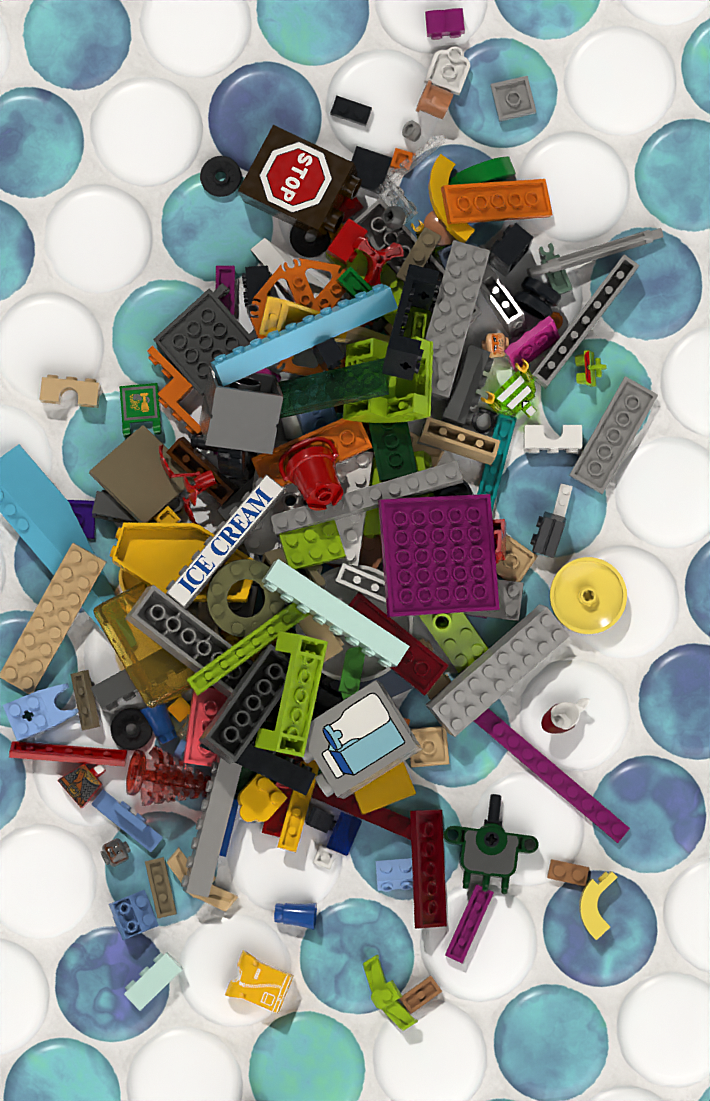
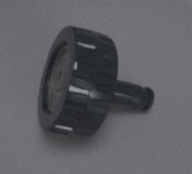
[191,433,258,480]

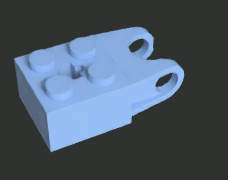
[3,683,79,741]

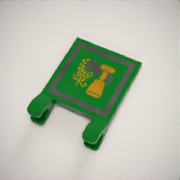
[119,383,162,437]

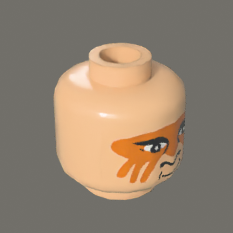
[481,333,509,358]

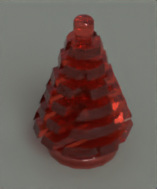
[126,745,211,806]

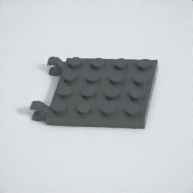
[153,283,257,396]

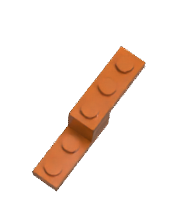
[147,346,202,435]

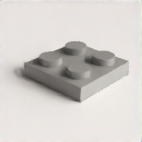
[490,76,536,122]

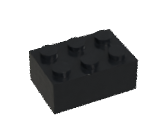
[488,223,534,277]

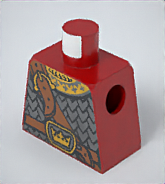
[57,764,106,808]

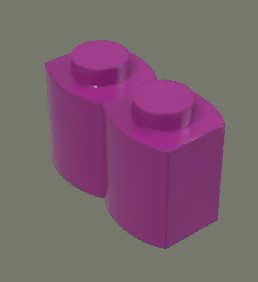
[425,8,465,40]

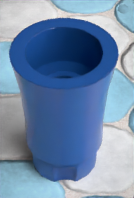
[140,699,177,744]
[274,903,317,930]

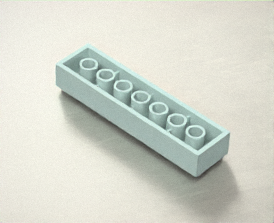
[262,559,410,668]

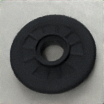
[200,156,242,197]
[290,226,331,258]
[110,708,153,750]

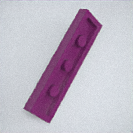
[445,884,494,964]

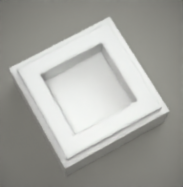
[312,845,337,870]

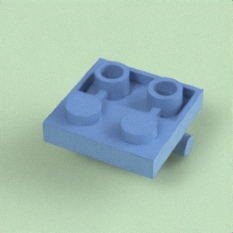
[109,890,159,940]

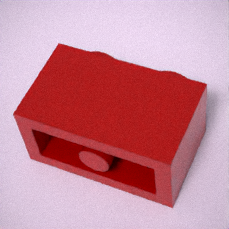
[327,218,369,265]

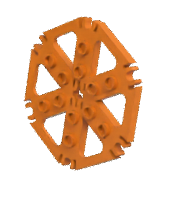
[250,258,373,379]

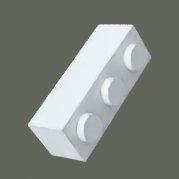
[553,484,573,517]

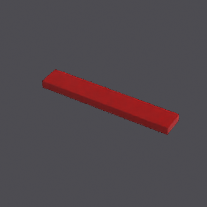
[9,741,127,767]

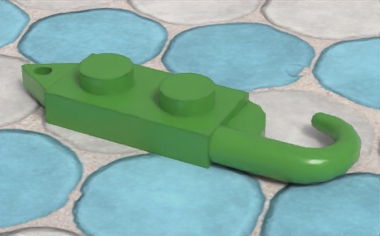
[338,637,365,700]

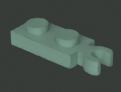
[539,243,573,295]

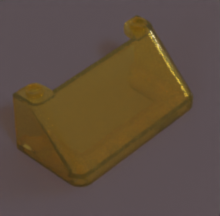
[93,582,195,708]

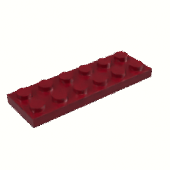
[348,592,449,696]
[410,810,447,929]

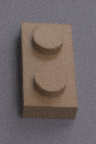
[547,859,589,886]
[400,975,442,1014]

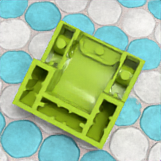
[343,336,433,423]

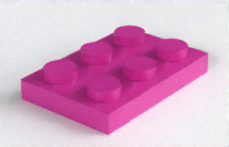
[504,316,560,373]

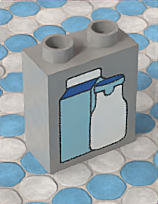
[302,680,422,799]

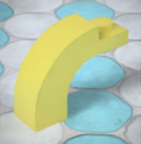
[579,871,618,940]

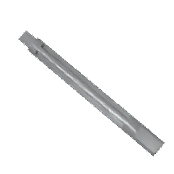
[526,228,664,277]

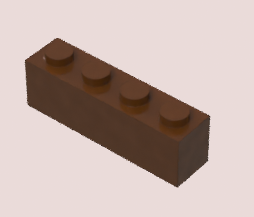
[166,437,239,505]

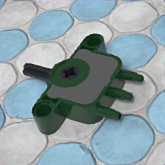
[443,794,539,894]

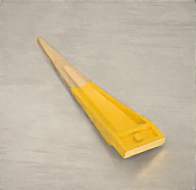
[259,296,390,343]

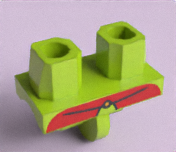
[575,350,607,387]

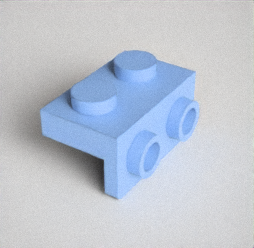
[375,858,413,892]

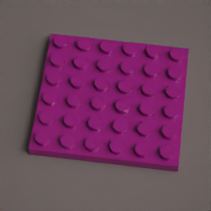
[378,494,500,617]

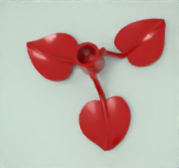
[159,445,216,525]

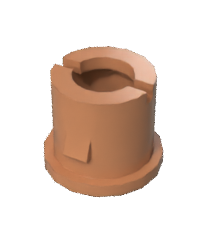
[415,80,454,120]

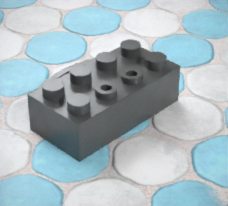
[441,344,494,428]

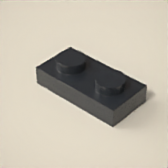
[330,95,372,127]

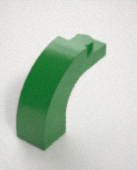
[448,156,516,185]

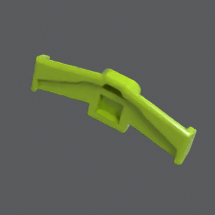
[362,954,418,1031]

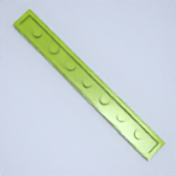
[186,603,310,696]

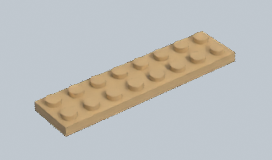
[0,543,107,694]

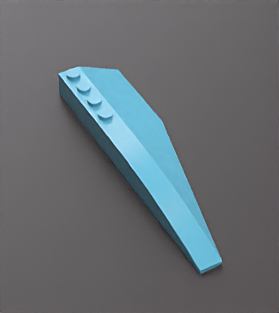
[0,444,139,655]

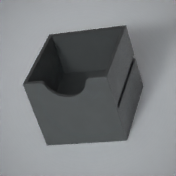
[199,366,283,454]

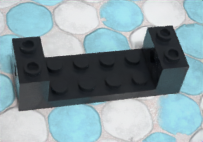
[382,264,441,381]

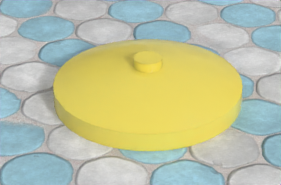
[549,557,627,634]

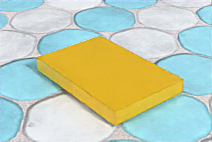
[353,762,416,815]

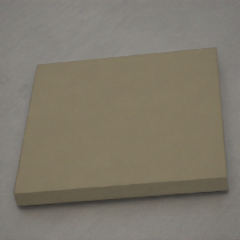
[89,425,194,523]

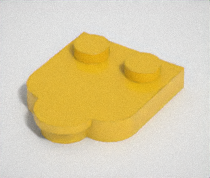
[237,773,287,822]

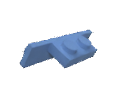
[92,789,163,852]

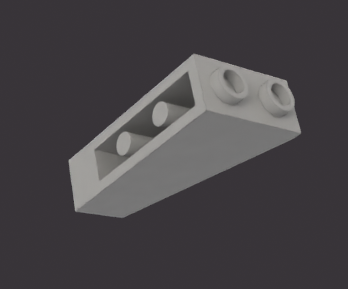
[480,263,527,339]

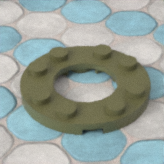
[206,559,285,637]

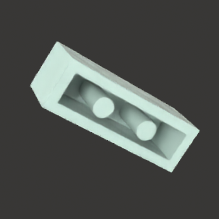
[124,952,183,1011]

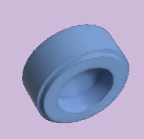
[174,739,186,759]

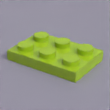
[278,520,346,570]

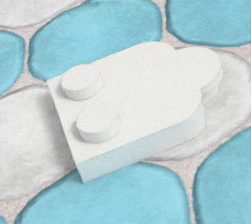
[424,46,470,96]

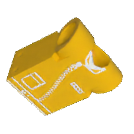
[225,950,294,1013]

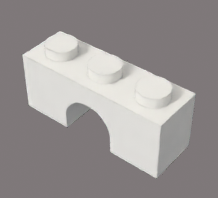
[523,425,582,453]

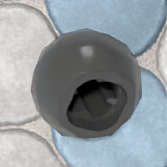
[382,206,406,230]

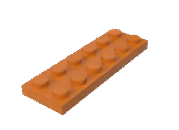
[441,179,553,224]
[251,418,373,487]

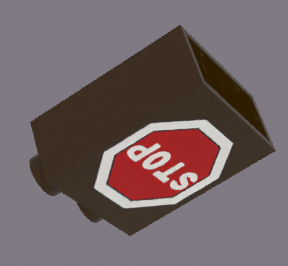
[238,125,362,240]

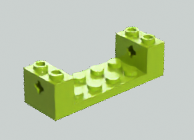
[254,631,328,757]

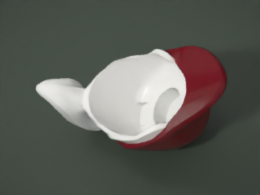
[541,698,590,734]

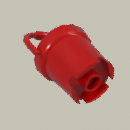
[278,437,343,511]

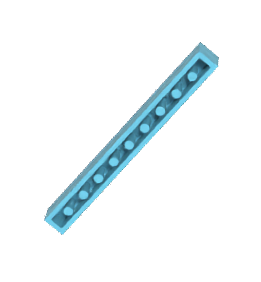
[210,284,398,387]

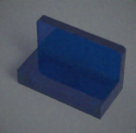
[326,812,362,856]

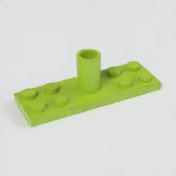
[419,612,489,673]

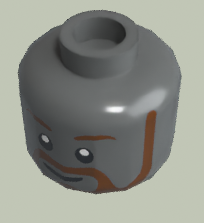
[100,838,131,867]

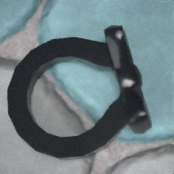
[472,406,498,434]

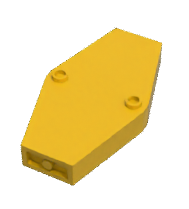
[110,523,254,602]

